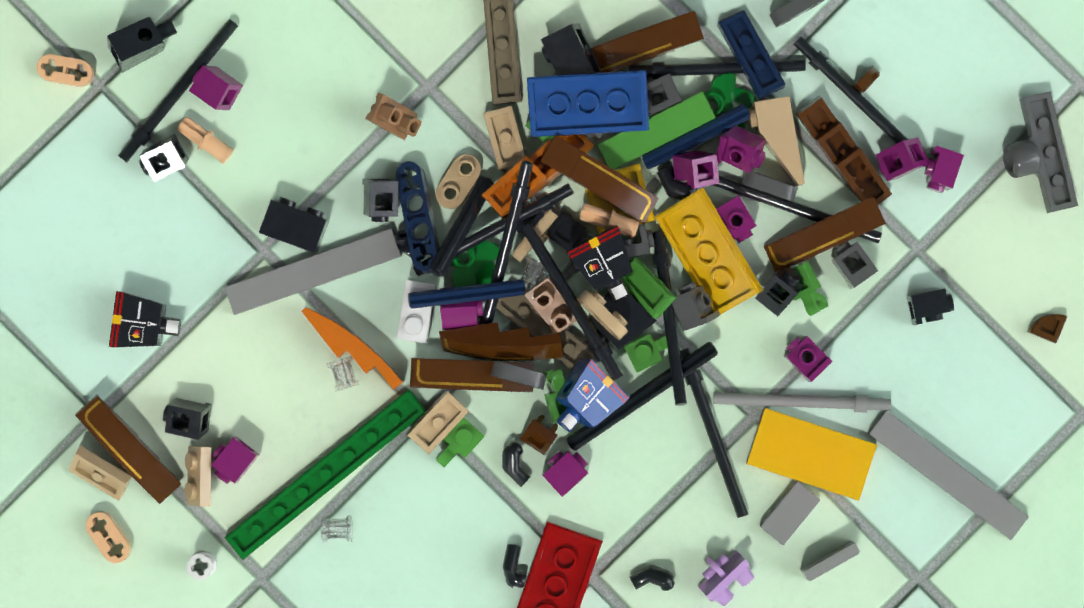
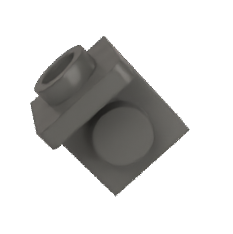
[623,224,655,258]

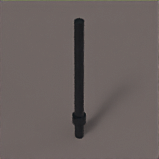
[118,19,238,163]
[793,36,928,159]
[629,60,806,80]
[480,161,533,325]
[713,175,882,243]
[413,183,574,277]
[521,222,623,381]
[652,231,687,406]
[680,347,748,518]

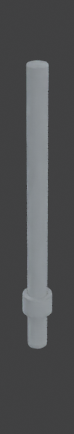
[713,392,891,413]

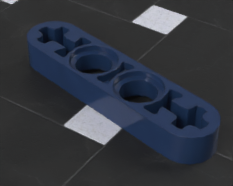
[396,161,440,274]

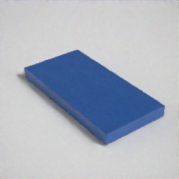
[527,70,650,137]

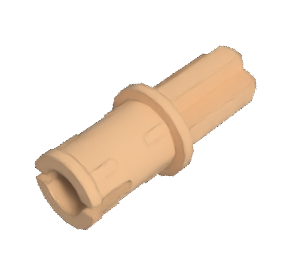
[177,117,234,164]
[579,204,639,239]

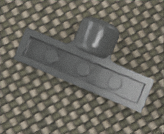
[1003,91,1078,213]

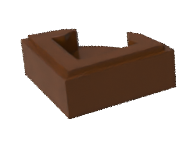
[854,66,880,93]
[1028,314,1068,344]

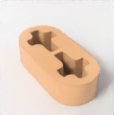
[37,54,94,87]
[86,512,131,563]

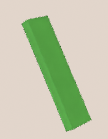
[598,91,716,170]

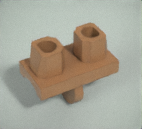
[365,92,421,140]
[524,275,576,334]

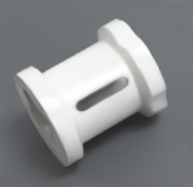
[186,551,217,580]

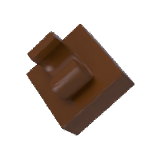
[520,415,558,455]

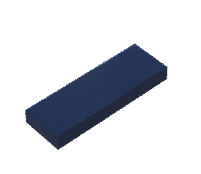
[717,10,786,100]

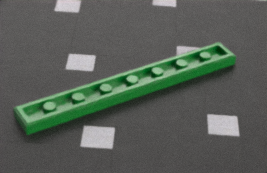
[224,389,426,560]

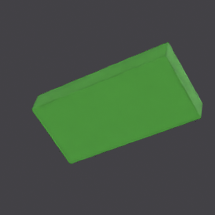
[622,257,677,319]

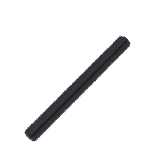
[566,342,718,451]

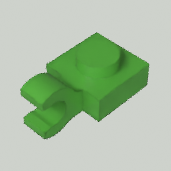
[794,261,828,316]
[624,334,667,373]
[544,368,566,423]
[436,418,485,468]

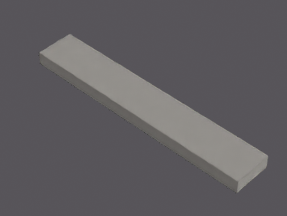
[224,229,402,315]
[868,410,1029,540]

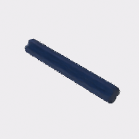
[642,104,751,169]
[408,279,526,309]

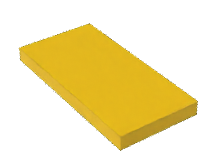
[655,188,763,315]
[746,408,877,501]

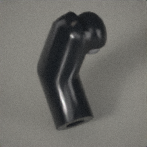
[502,442,530,487]
[503,544,526,588]
[629,565,675,591]

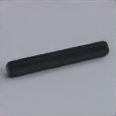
[429,176,494,277]

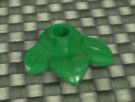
[704,73,756,131]
[452,241,499,287]

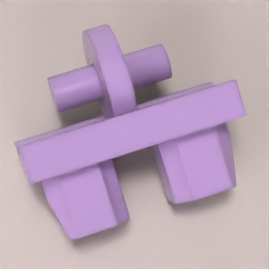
[698,550,754,606]

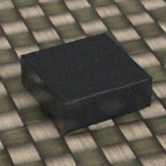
[547,211,586,250]

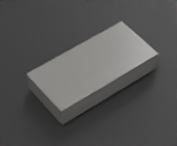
[760,481,820,545]
[800,541,860,581]

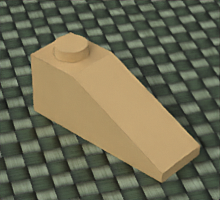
[748,96,805,187]

